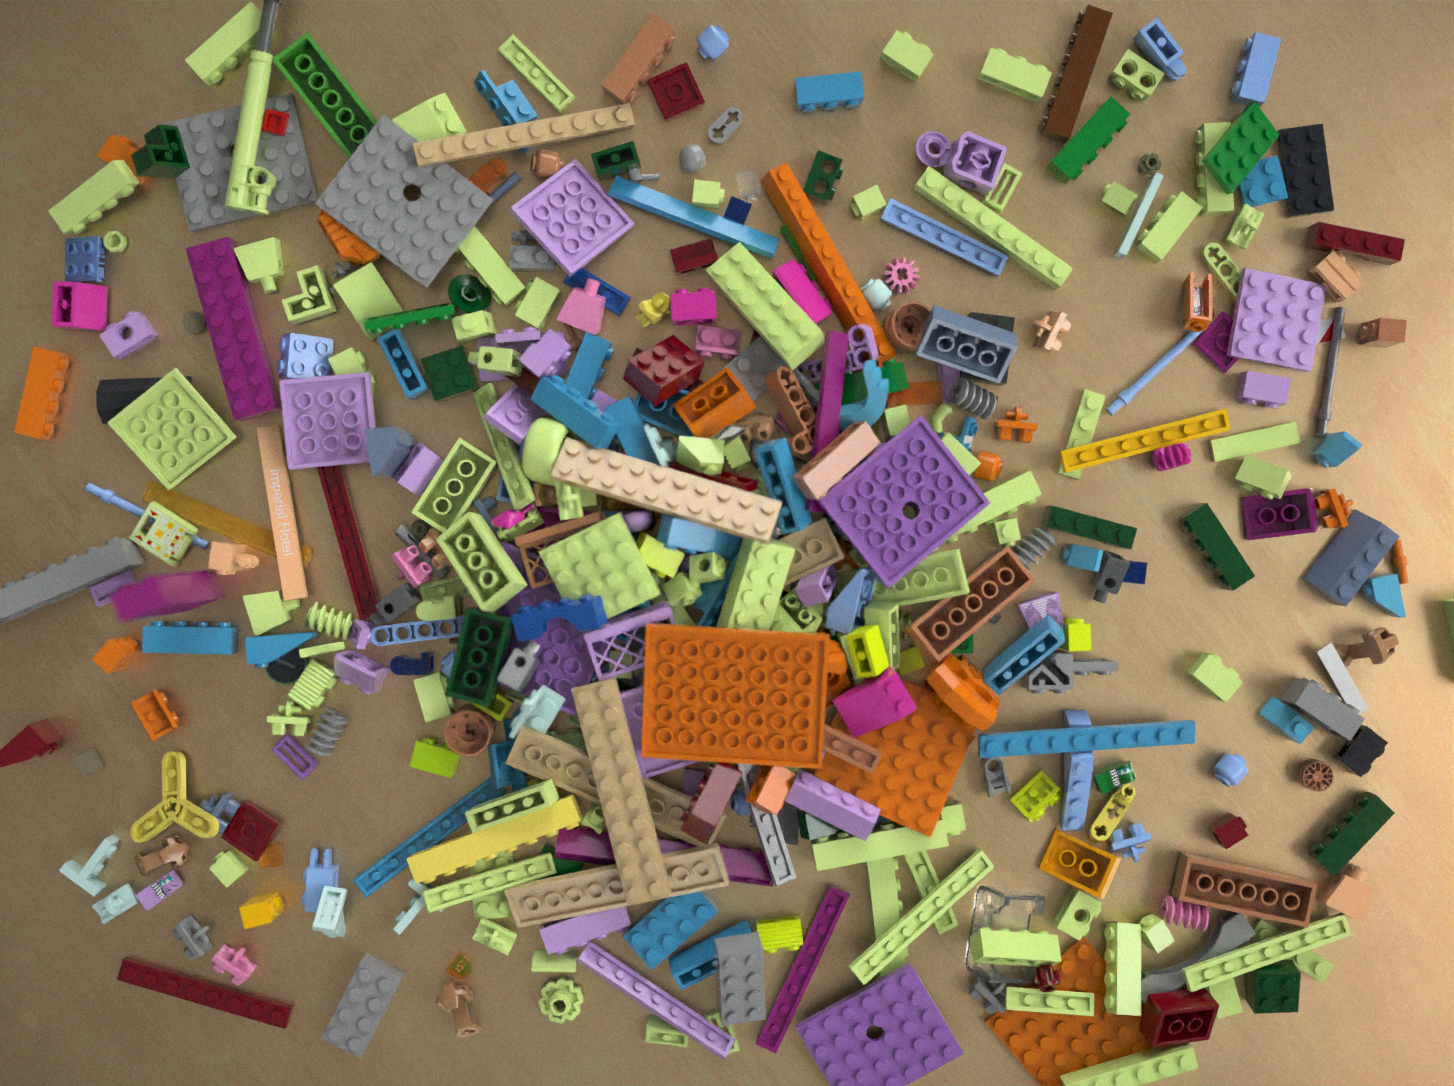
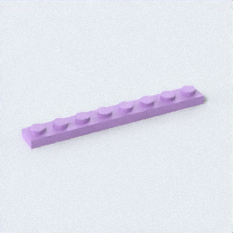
[577,941,736,1060]

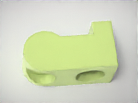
[416,593,462,621]

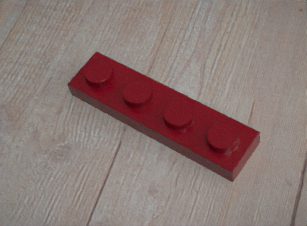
[670,462,758,492]

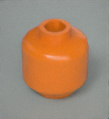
[972,450,1003,482]

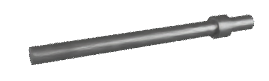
[1317,307,1346,438]

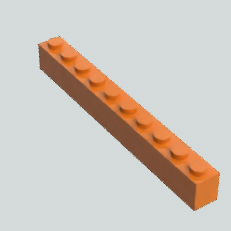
[760,162,897,367]

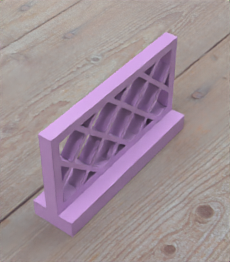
[583,600,676,681]

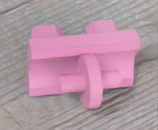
[391,545,432,588]
[212,944,257,985]

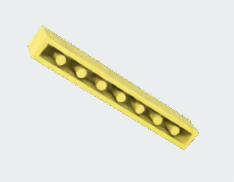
[406,793,583,884]

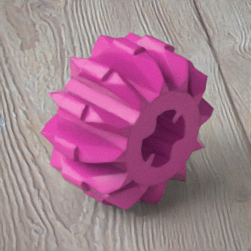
[1152,443,1192,472]

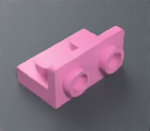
[694,325,741,360]

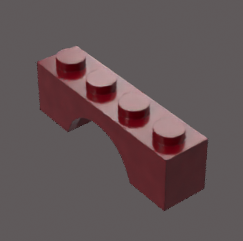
[1305,222,1405,265]

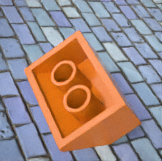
[673,367,756,439]

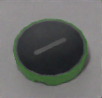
[264,646,309,685]

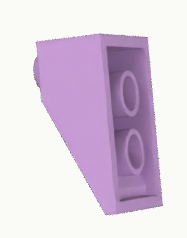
[334,649,390,695]

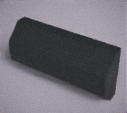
[96,376,192,424]

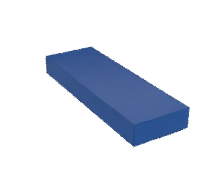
[563,268,631,317]

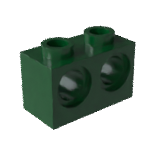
[803,150,844,205]

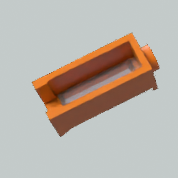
[1183,272,1212,332]

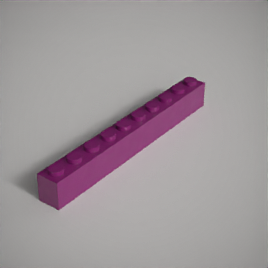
[555,827,774,887]

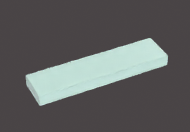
[1113,172,1163,259]

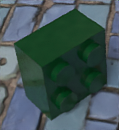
[420,345,480,403]
[1246,959,1301,1014]

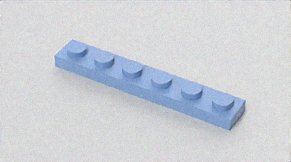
[880,198,1009,277]

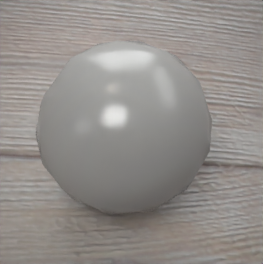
[679,144,706,172]

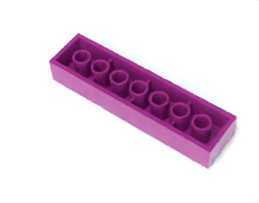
[185,237,282,422]
[110,570,225,622]

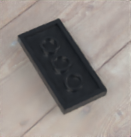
[1277,124,1334,218]

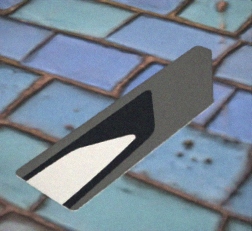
[710,425,746,447]

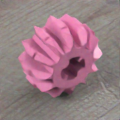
[882,257,920,295]

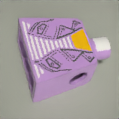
[1015,592,1063,631]

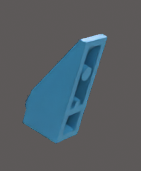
[245,632,318,668]

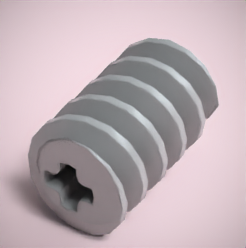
[949,377,998,420]
[1014,523,1057,570]
[304,707,348,756]

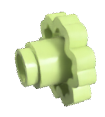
[539,977,584,1024]

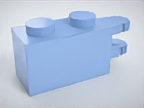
[1133,18,1187,82]
[302,848,338,913]

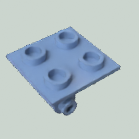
[65,236,105,283]

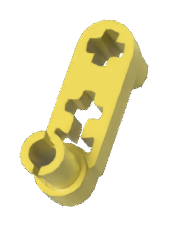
[1088,784,1136,844]

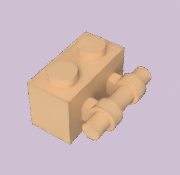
[208,541,260,575]

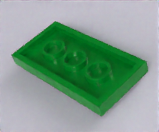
[1201,102,1280,194]
[363,302,455,334]

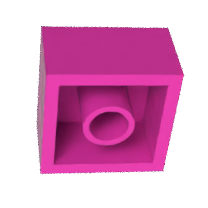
[670,288,717,326]

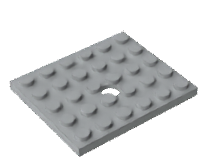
[163,93,319,232]
[315,115,493,289]

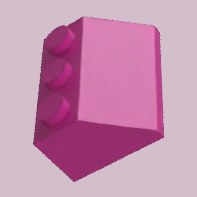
[772,259,833,325]

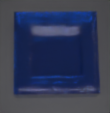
[723,196,752,225]
[1123,561,1147,584]

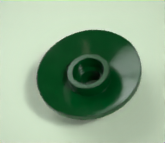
[448,274,491,313]

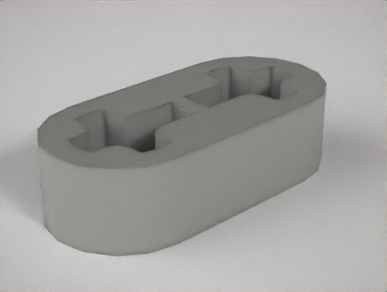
[708,107,743,145]

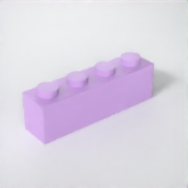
[785,770,881,841]
[539,906,632,955]

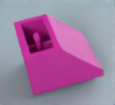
[52,281,108,331]

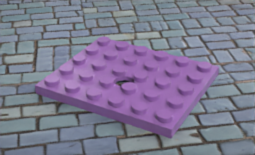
[817,415,990,588]
[795,962,964,1086]

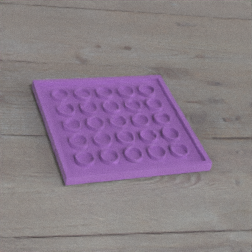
[477,541,618,716]

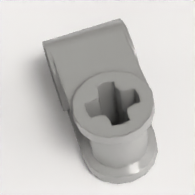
[981,757,1011,798]

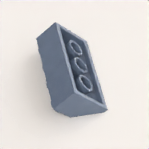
[916,305,1018,383]
[365,426,415,478]
[1302,510,1400,606]

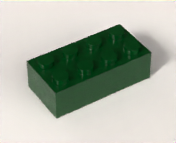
[445,607,514,707]

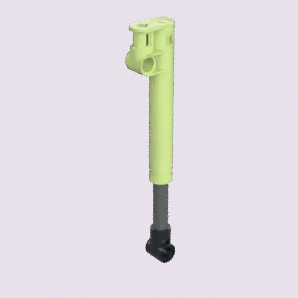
[224,0,283,215]

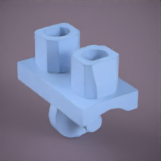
[1109,823,1152,862]

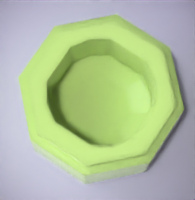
[103,231,127,253]

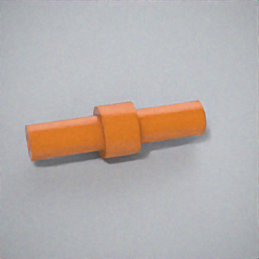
[1393,540,1409,584]

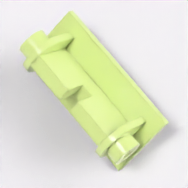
[497,503,545,542]

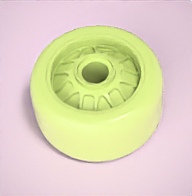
[522,417,578,486]

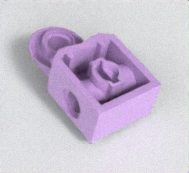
[916,131,1007,195]

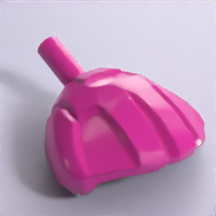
[491,503,534,529]

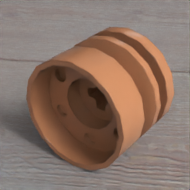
[881,302,931,354]
[444,704,496,756]

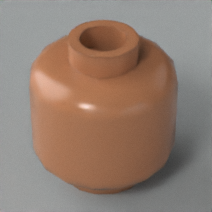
[530,149,564,179]

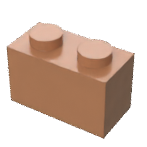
[1359,318,1407,347]

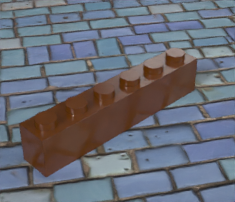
[1039,4,1113,144]

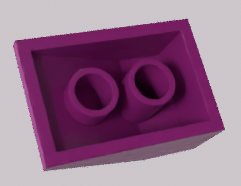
[1242,488,1319,540]

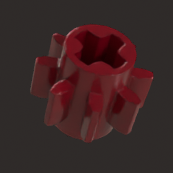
[1033,964,1061,993]

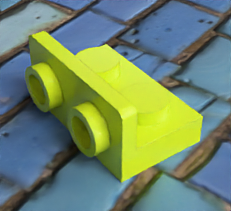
[1010,770,1062,822]

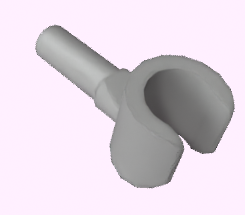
[628,168,660,183]

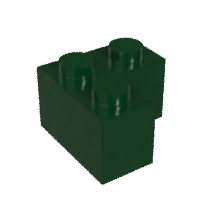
[131,124,190,179]

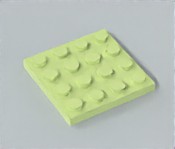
[107,368,237,490]
[539,512,660,632]

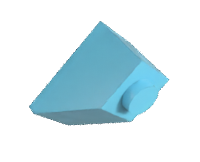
[1312,431,1362,468]
[1061,544,1103,572]
[1362,573,1406,618]
[1258,696,1315,744]

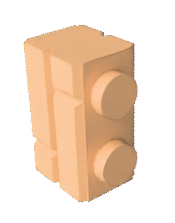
[1308,250,1363,303]

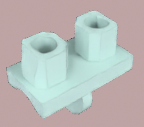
[92,883,140,924]

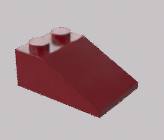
[0,719,65,768]

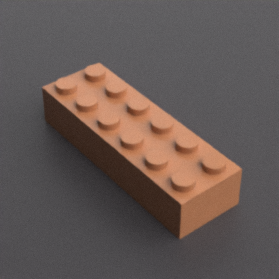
[903,546,1035,664]
[1172,852,1317,927]

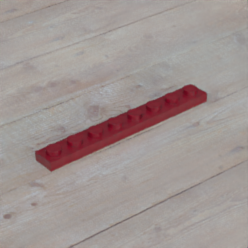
[317,465,379,620]
[117,957,294,1029]

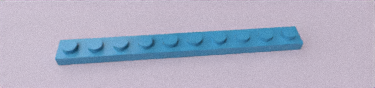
[978,720,1196,758]

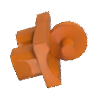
[994,406,1038,443]
[1315,488,1354,528]

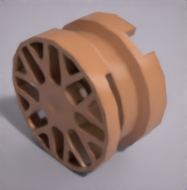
[1298,759,1334,792]

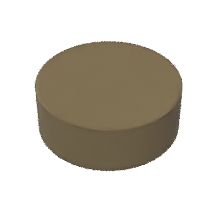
[183,311,207,334]

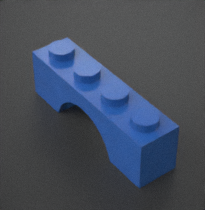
[511,594,608,642]

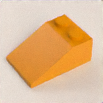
[1039,829,1121,899]

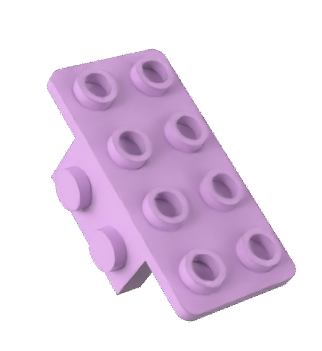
[477,327,568,382]

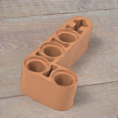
[765,366,816,459]

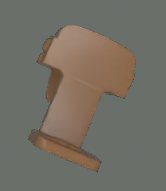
[1334,627,1399,667]
[134,835,189,876]
[436,982,481,1038]

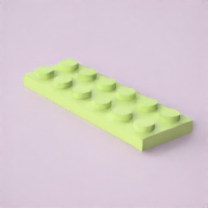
[836,548,970,606]

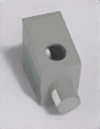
[497,640,540,693]

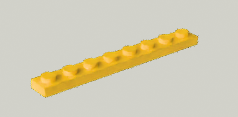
[1058,408,1231,473]

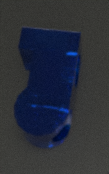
[390,651,434,675]

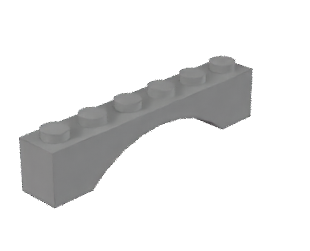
[1141,911,1256,1005]

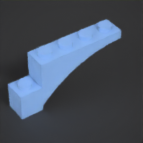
[1061,710,1094,831]

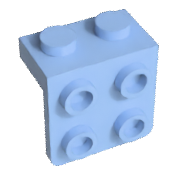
[277,333,333,379]

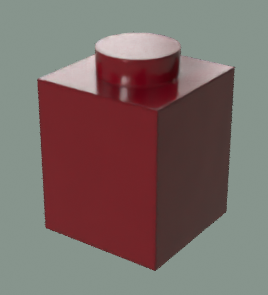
[1208,813,1249,850]

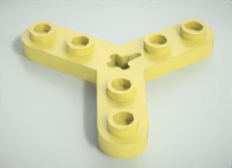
[130,751,219,843]

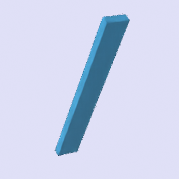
[608,175,780,259]
[353,777,507,897]

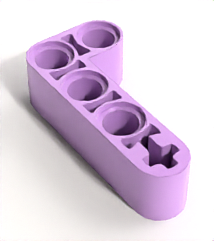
[797,324,879,382]

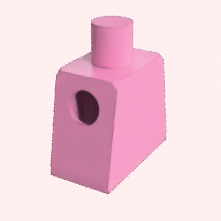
[556,278,606,335]

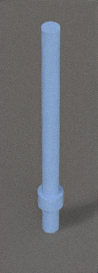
[1106,330,1203,416]
[86,483,209,550]

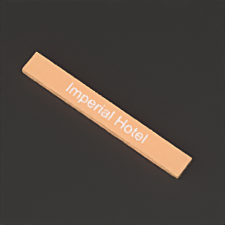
[257,424,308,601]

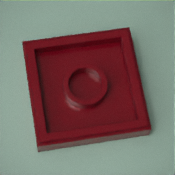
[647,62,705,122]
[221,800,281,862]

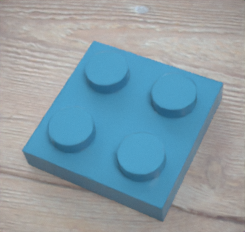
[1238,155,1288,208]

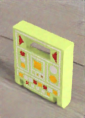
[129,501,198,567]

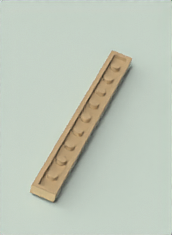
[412,103,635,168]

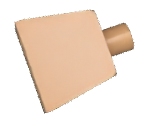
[1318,865,1373,923]

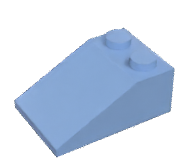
[825,566,876,634]

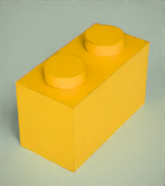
[239,891,284,929]

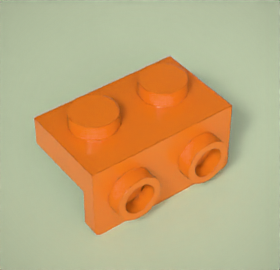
[130,689,179,742]

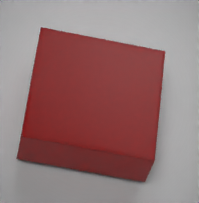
[261,109,289,137]

